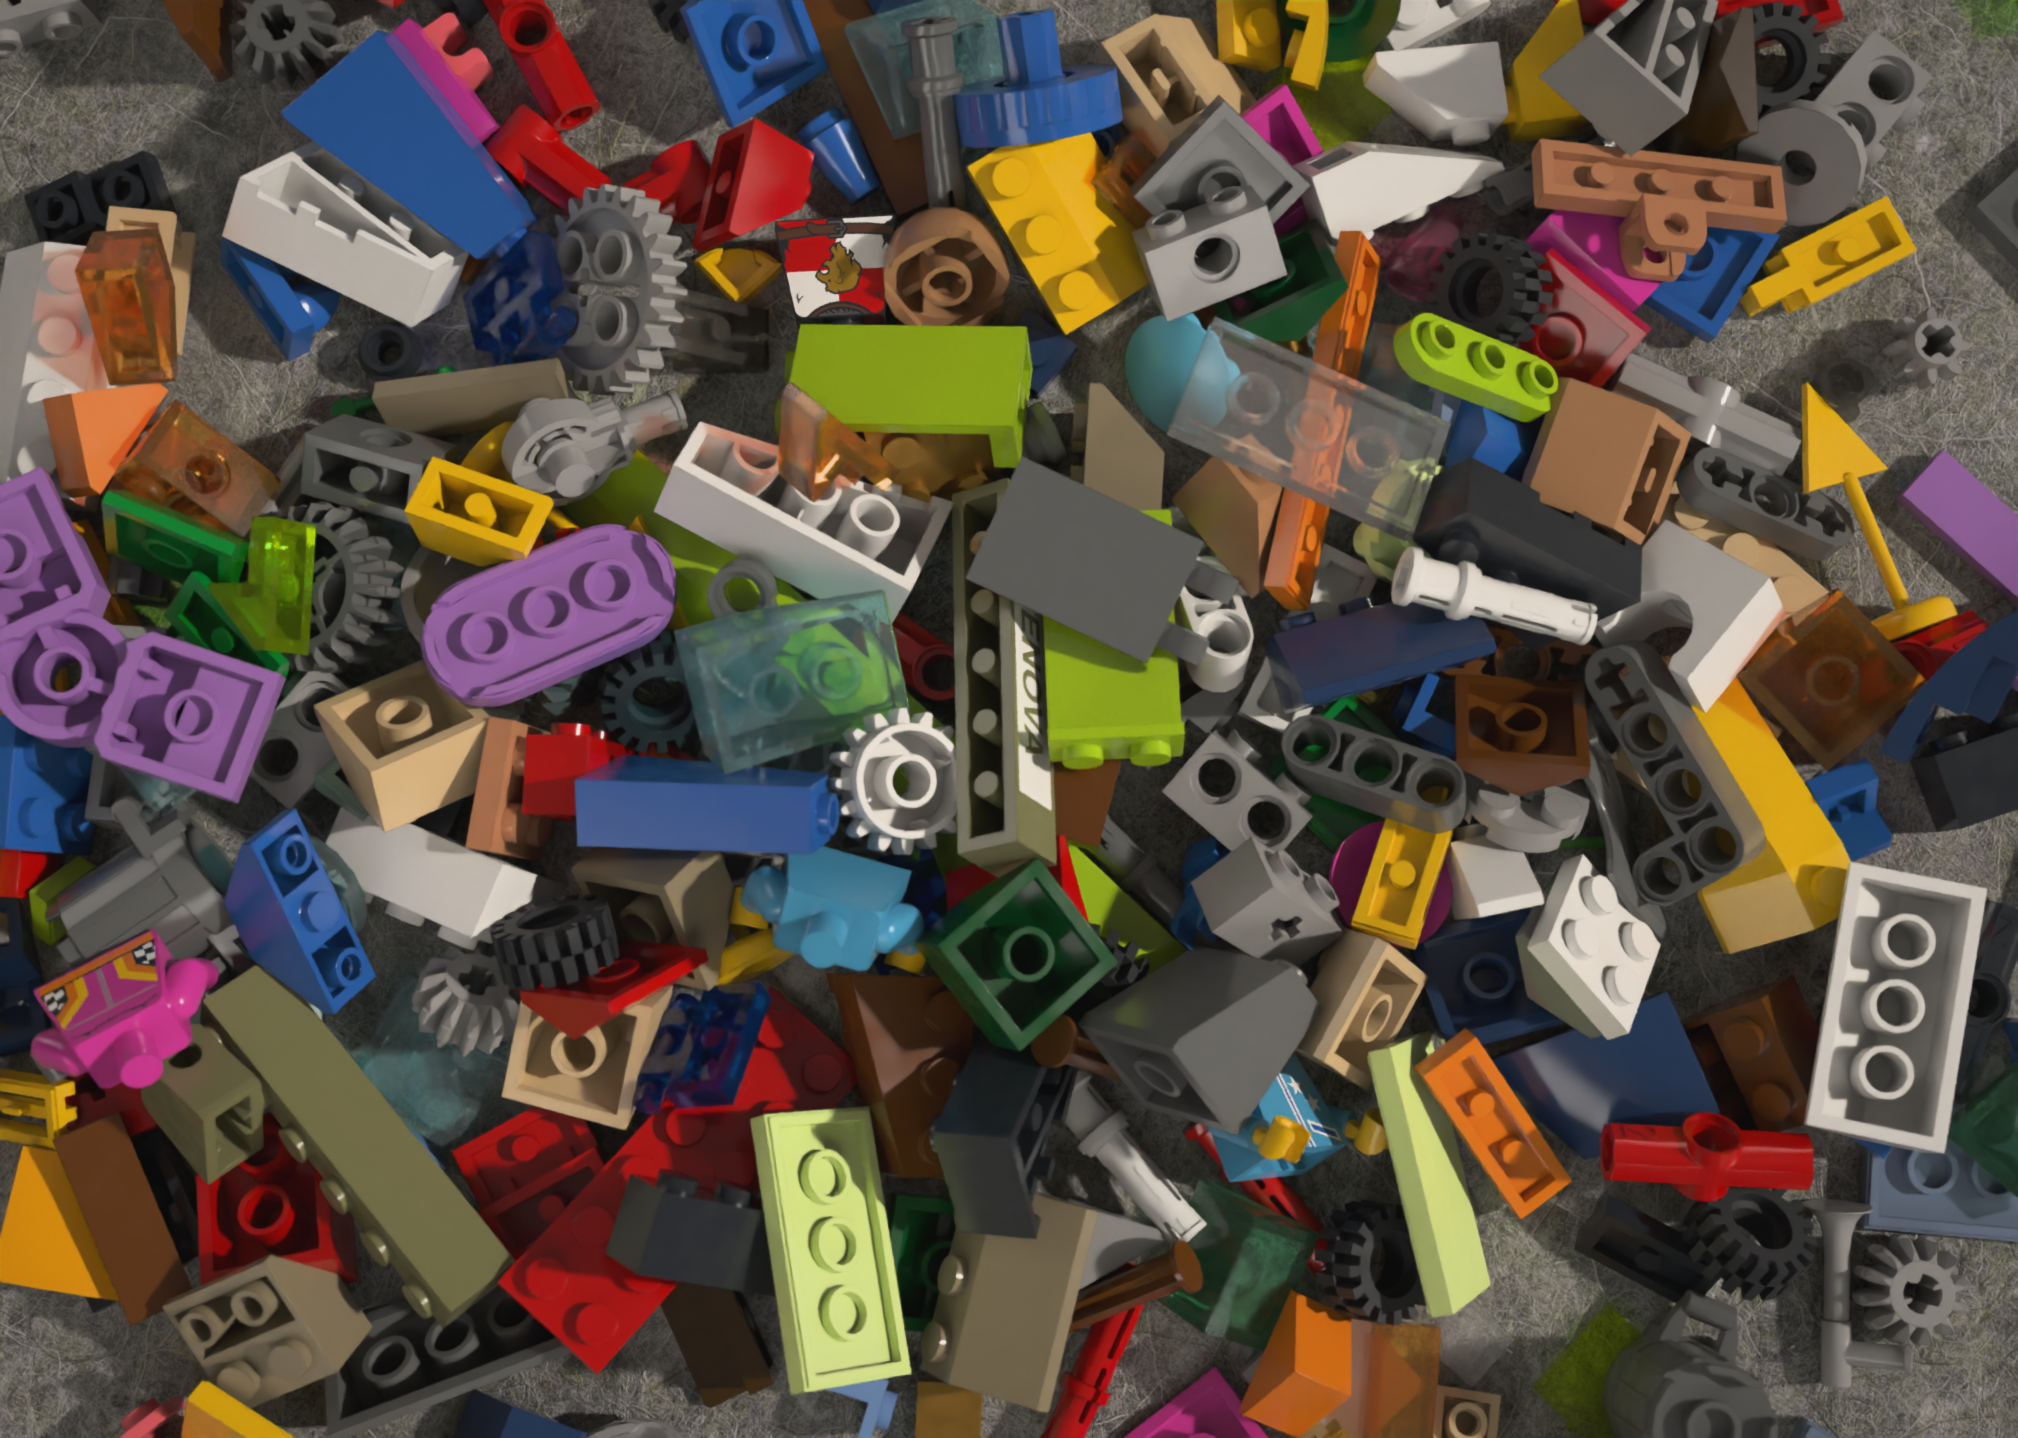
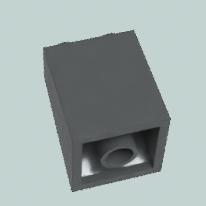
[1078,945,1323,1135]

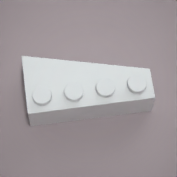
[654,422,955,634]

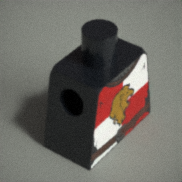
[774,214,897,330]

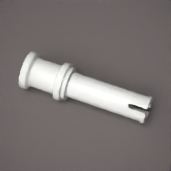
[1391,546,1598,646]
[1065,1069,1207,1244]

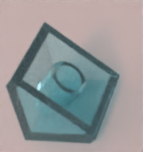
[844,0,1004,140]

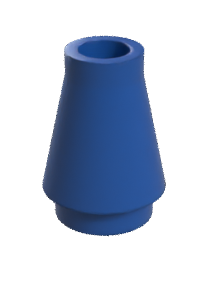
[797,107,882,206]

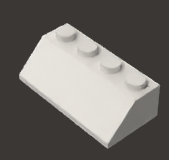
[0,241,122,513]
[1804,862,1987,1154]

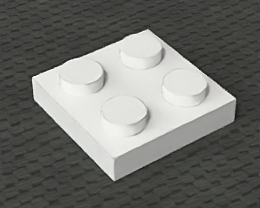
[1527,854,1661,1040]

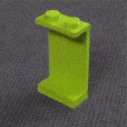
[775,324,1033,468]
[1043,509,1185,769]

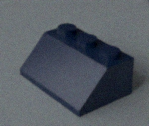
[1263,595,1497,715]

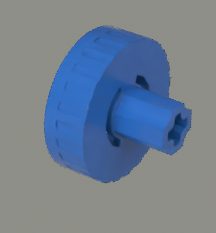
[954,9,1123,148]

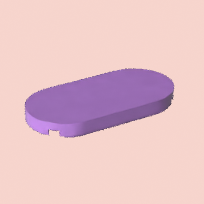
[420,524,677,707]

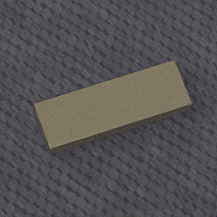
[372,358,577,437]

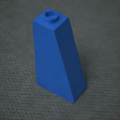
[281,30,541,261]
[575,755,839,854]

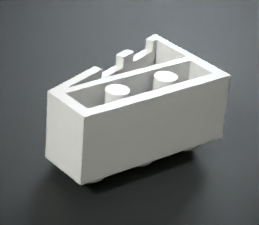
[222,141,469,327]
[319,807,564,950]

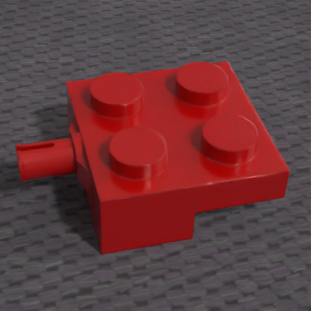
[451,1106,610,1261]

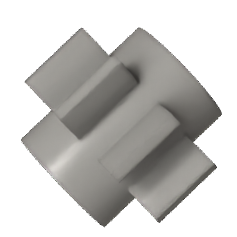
[1882,307,1971,391]

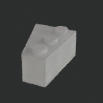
[1538,0,1718,157]

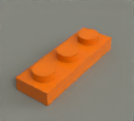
[1413,1028,1572,1220]

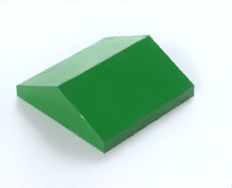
[101,490,250,601]

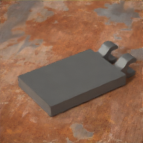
[965,456,1239,666]

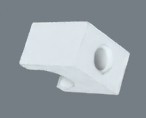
[1594,519,1786,713]

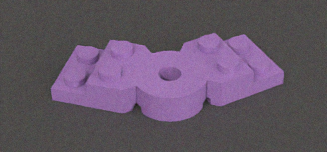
[0,467,286,804]

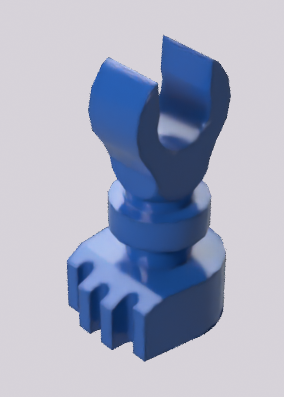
[1171,837,1231,951]

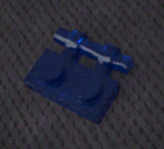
[463,230,577,367]
[634,981,772,1115]

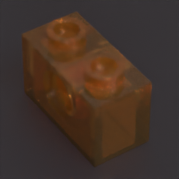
[113,399,281,539]

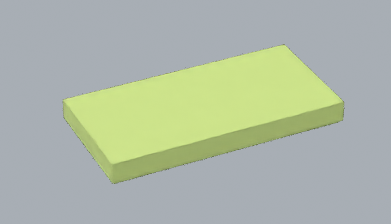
[1367,1031,1491,1318]
[750,1106,912,1395]

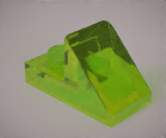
[208,517,316,655]

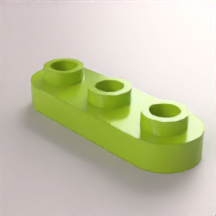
[1393,313,1558,422]

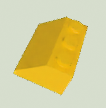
[966,132,1149,335]

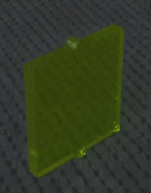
[1263,50,1394,151]
[1531,1303,1645,1438]

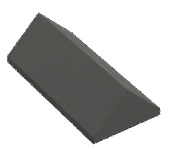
[324,1285,571,1438]

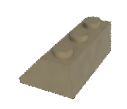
[920,1190,1098,1413]

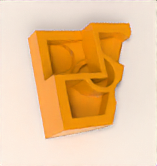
[0,1145,119,1301]

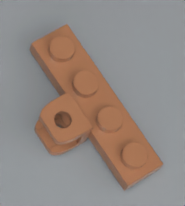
[1531,139,1787,282]

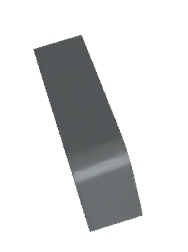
[1585,640,1765,906]

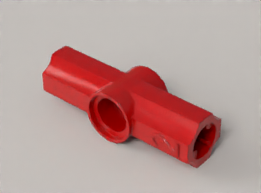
[482,0,601,132]
[1600,1112,1814,1202]

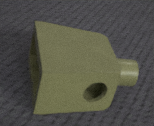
[141,1023,264,1185]

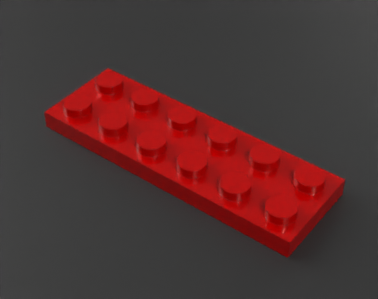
[497,986,858,1375]

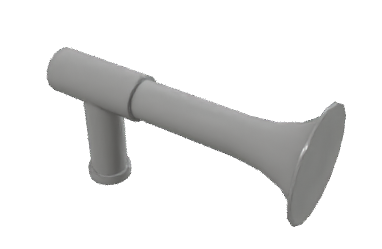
[1802,1199,1913,1388]

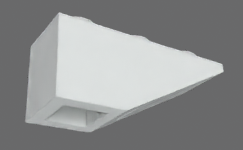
[1293,141,1505,247]

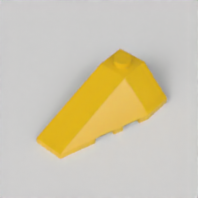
[1683,677,1851,954]

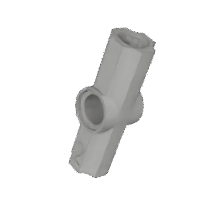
[1606,353,1802,476]

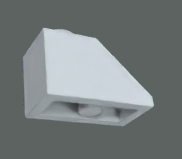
[1362,41,1508,146]
[1445,823,1545,920]

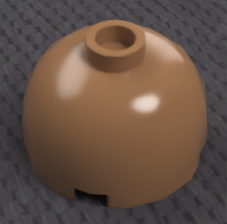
[883,207,1010,326]

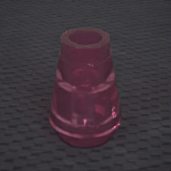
[1384,206,1464,302]

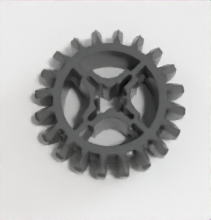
[238,502,404,675]

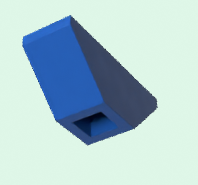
[224,809,376,1014]

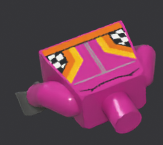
[29,928,234,1088]

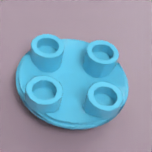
[1125,313,1240,438]

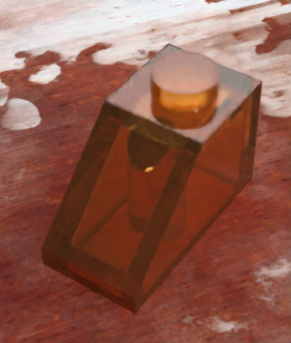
[74,228,178,386]

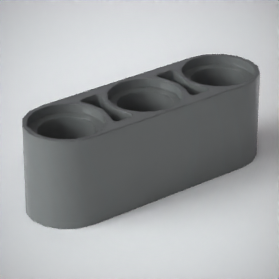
[1281,714,1467,834]

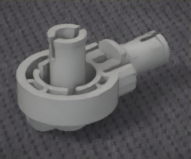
[501,389,688,506]

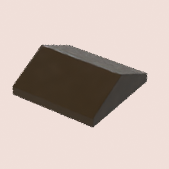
[1654,7,1759,158]

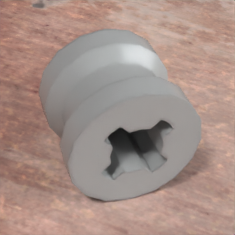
[1013,401,1067,471]

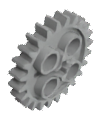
[534,184,687,396]

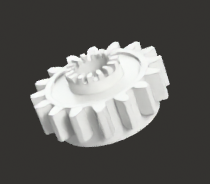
[829,708,957,855]

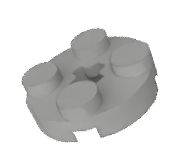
[1463,771,1590,853]

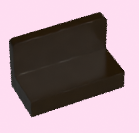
[660,1282,779,1408]

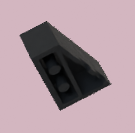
[930,1006,1078,1239]

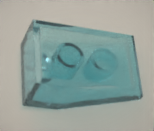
[674,590,911,774]

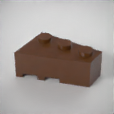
[826,973,973,1178]

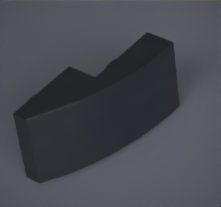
[24,150,176,246]

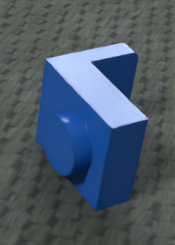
[1390,673,1455,762]
[1805,757,1892,862]

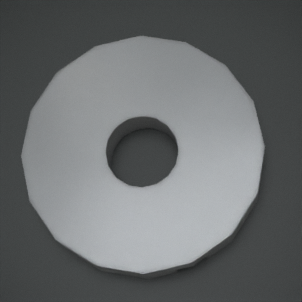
[1736,99,1867,227]

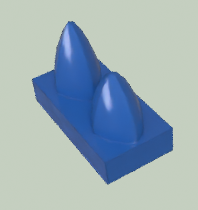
[219,231,340,362]

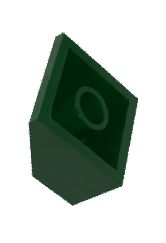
[914,858,1118,1051]

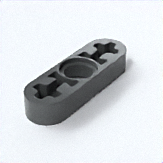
[1676,447,1854,561]

